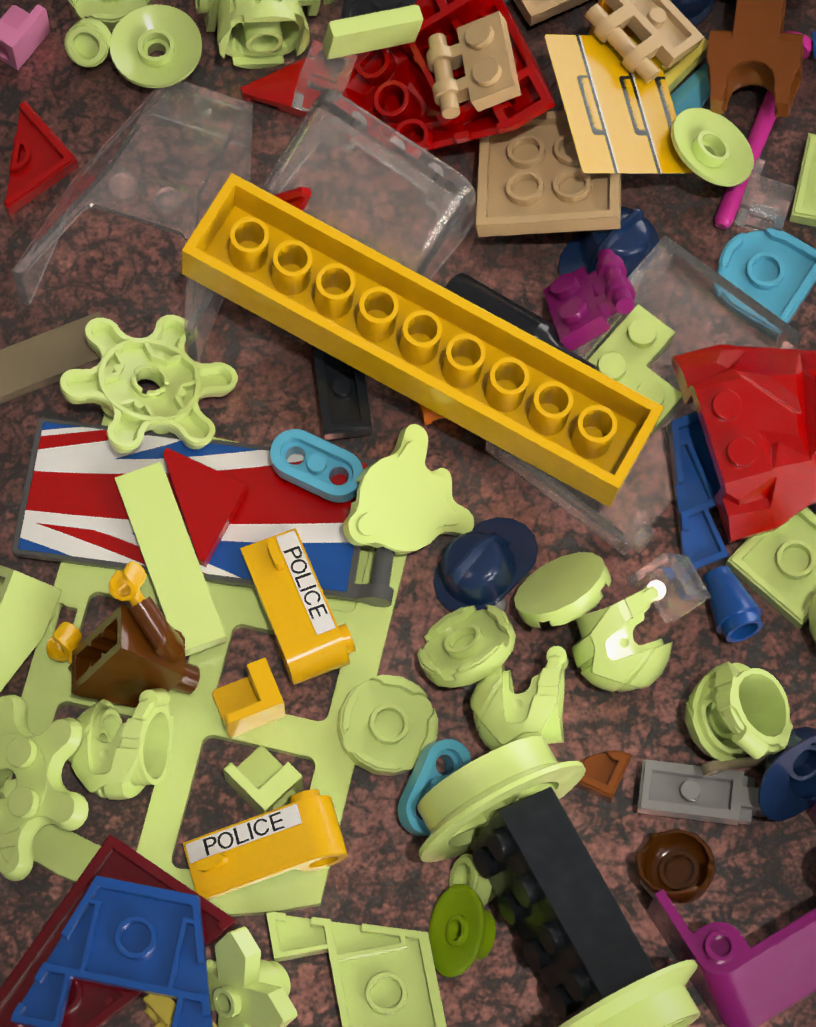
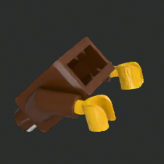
[46,561,200,707]

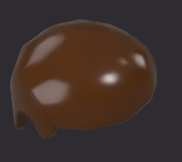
[635,828,716,906]

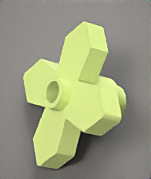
[207,926,297,1027]

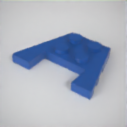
[667,411,816,575]
[11,875,213,1027]

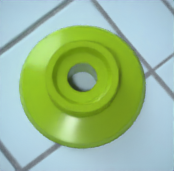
[428,884,496,977]

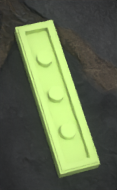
[115,461,227,657]

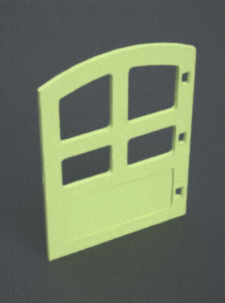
[0,413,408,917]

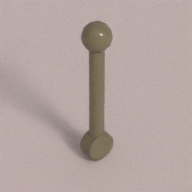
[700,755,769,777]

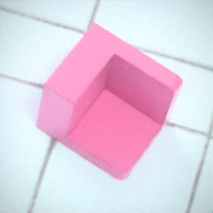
[0,4,51,70]

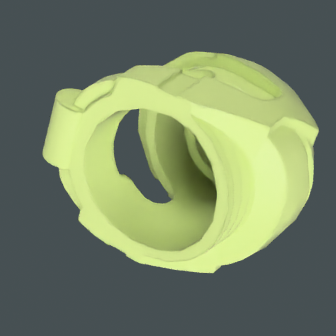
[572,580,673,692]
[470,646,569,751]
[684,661,793,762]
[68,688,174,800]

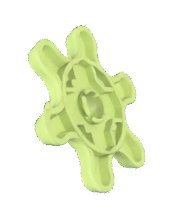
[60,315,238,454]
[0,695,89,881]

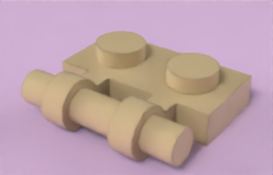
[585,0,704,84]
[426,11,521,119]

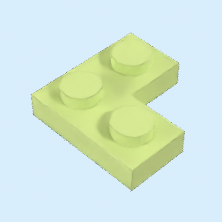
[588,304,683,436]

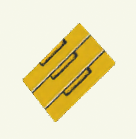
[545,34,693,173]

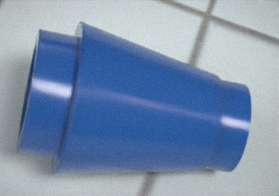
[703,566,763,643]

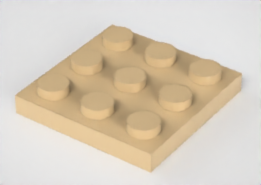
[476,110,621,237]

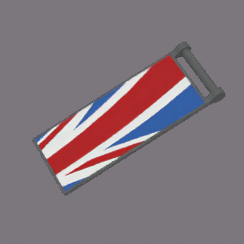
[12,418,395,607]

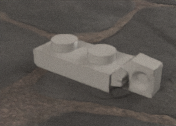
[637,759,766,826]

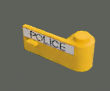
[240,528,356,685]
[183,789,348,900]

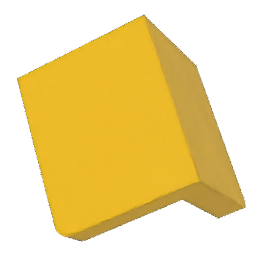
[212,657,286,738]

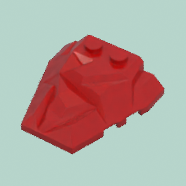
[333,0,556,164]
[671,344,816,543]

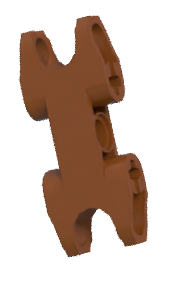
[707,0,804,117]

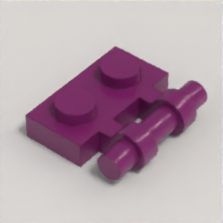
[543,249,635,351]

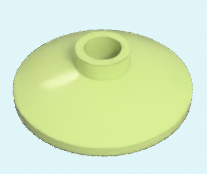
[110,4,202,88]
[671,108,754,187]

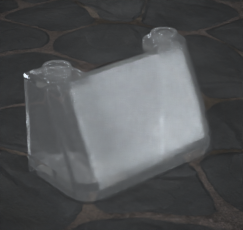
[261,89,476,280]

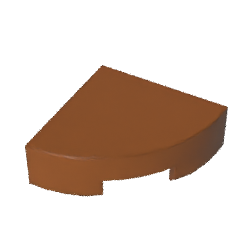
[574,750,632,803]

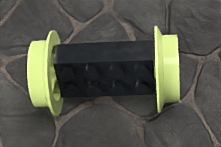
[417,736,701,1027]

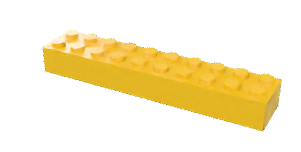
[182,173,664,507]

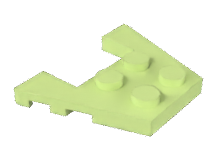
[266,912,447,1027]

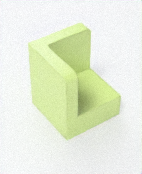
[223,746,303,815]

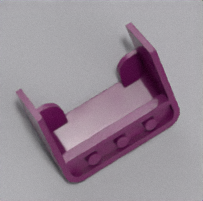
[647,802,816,1027]

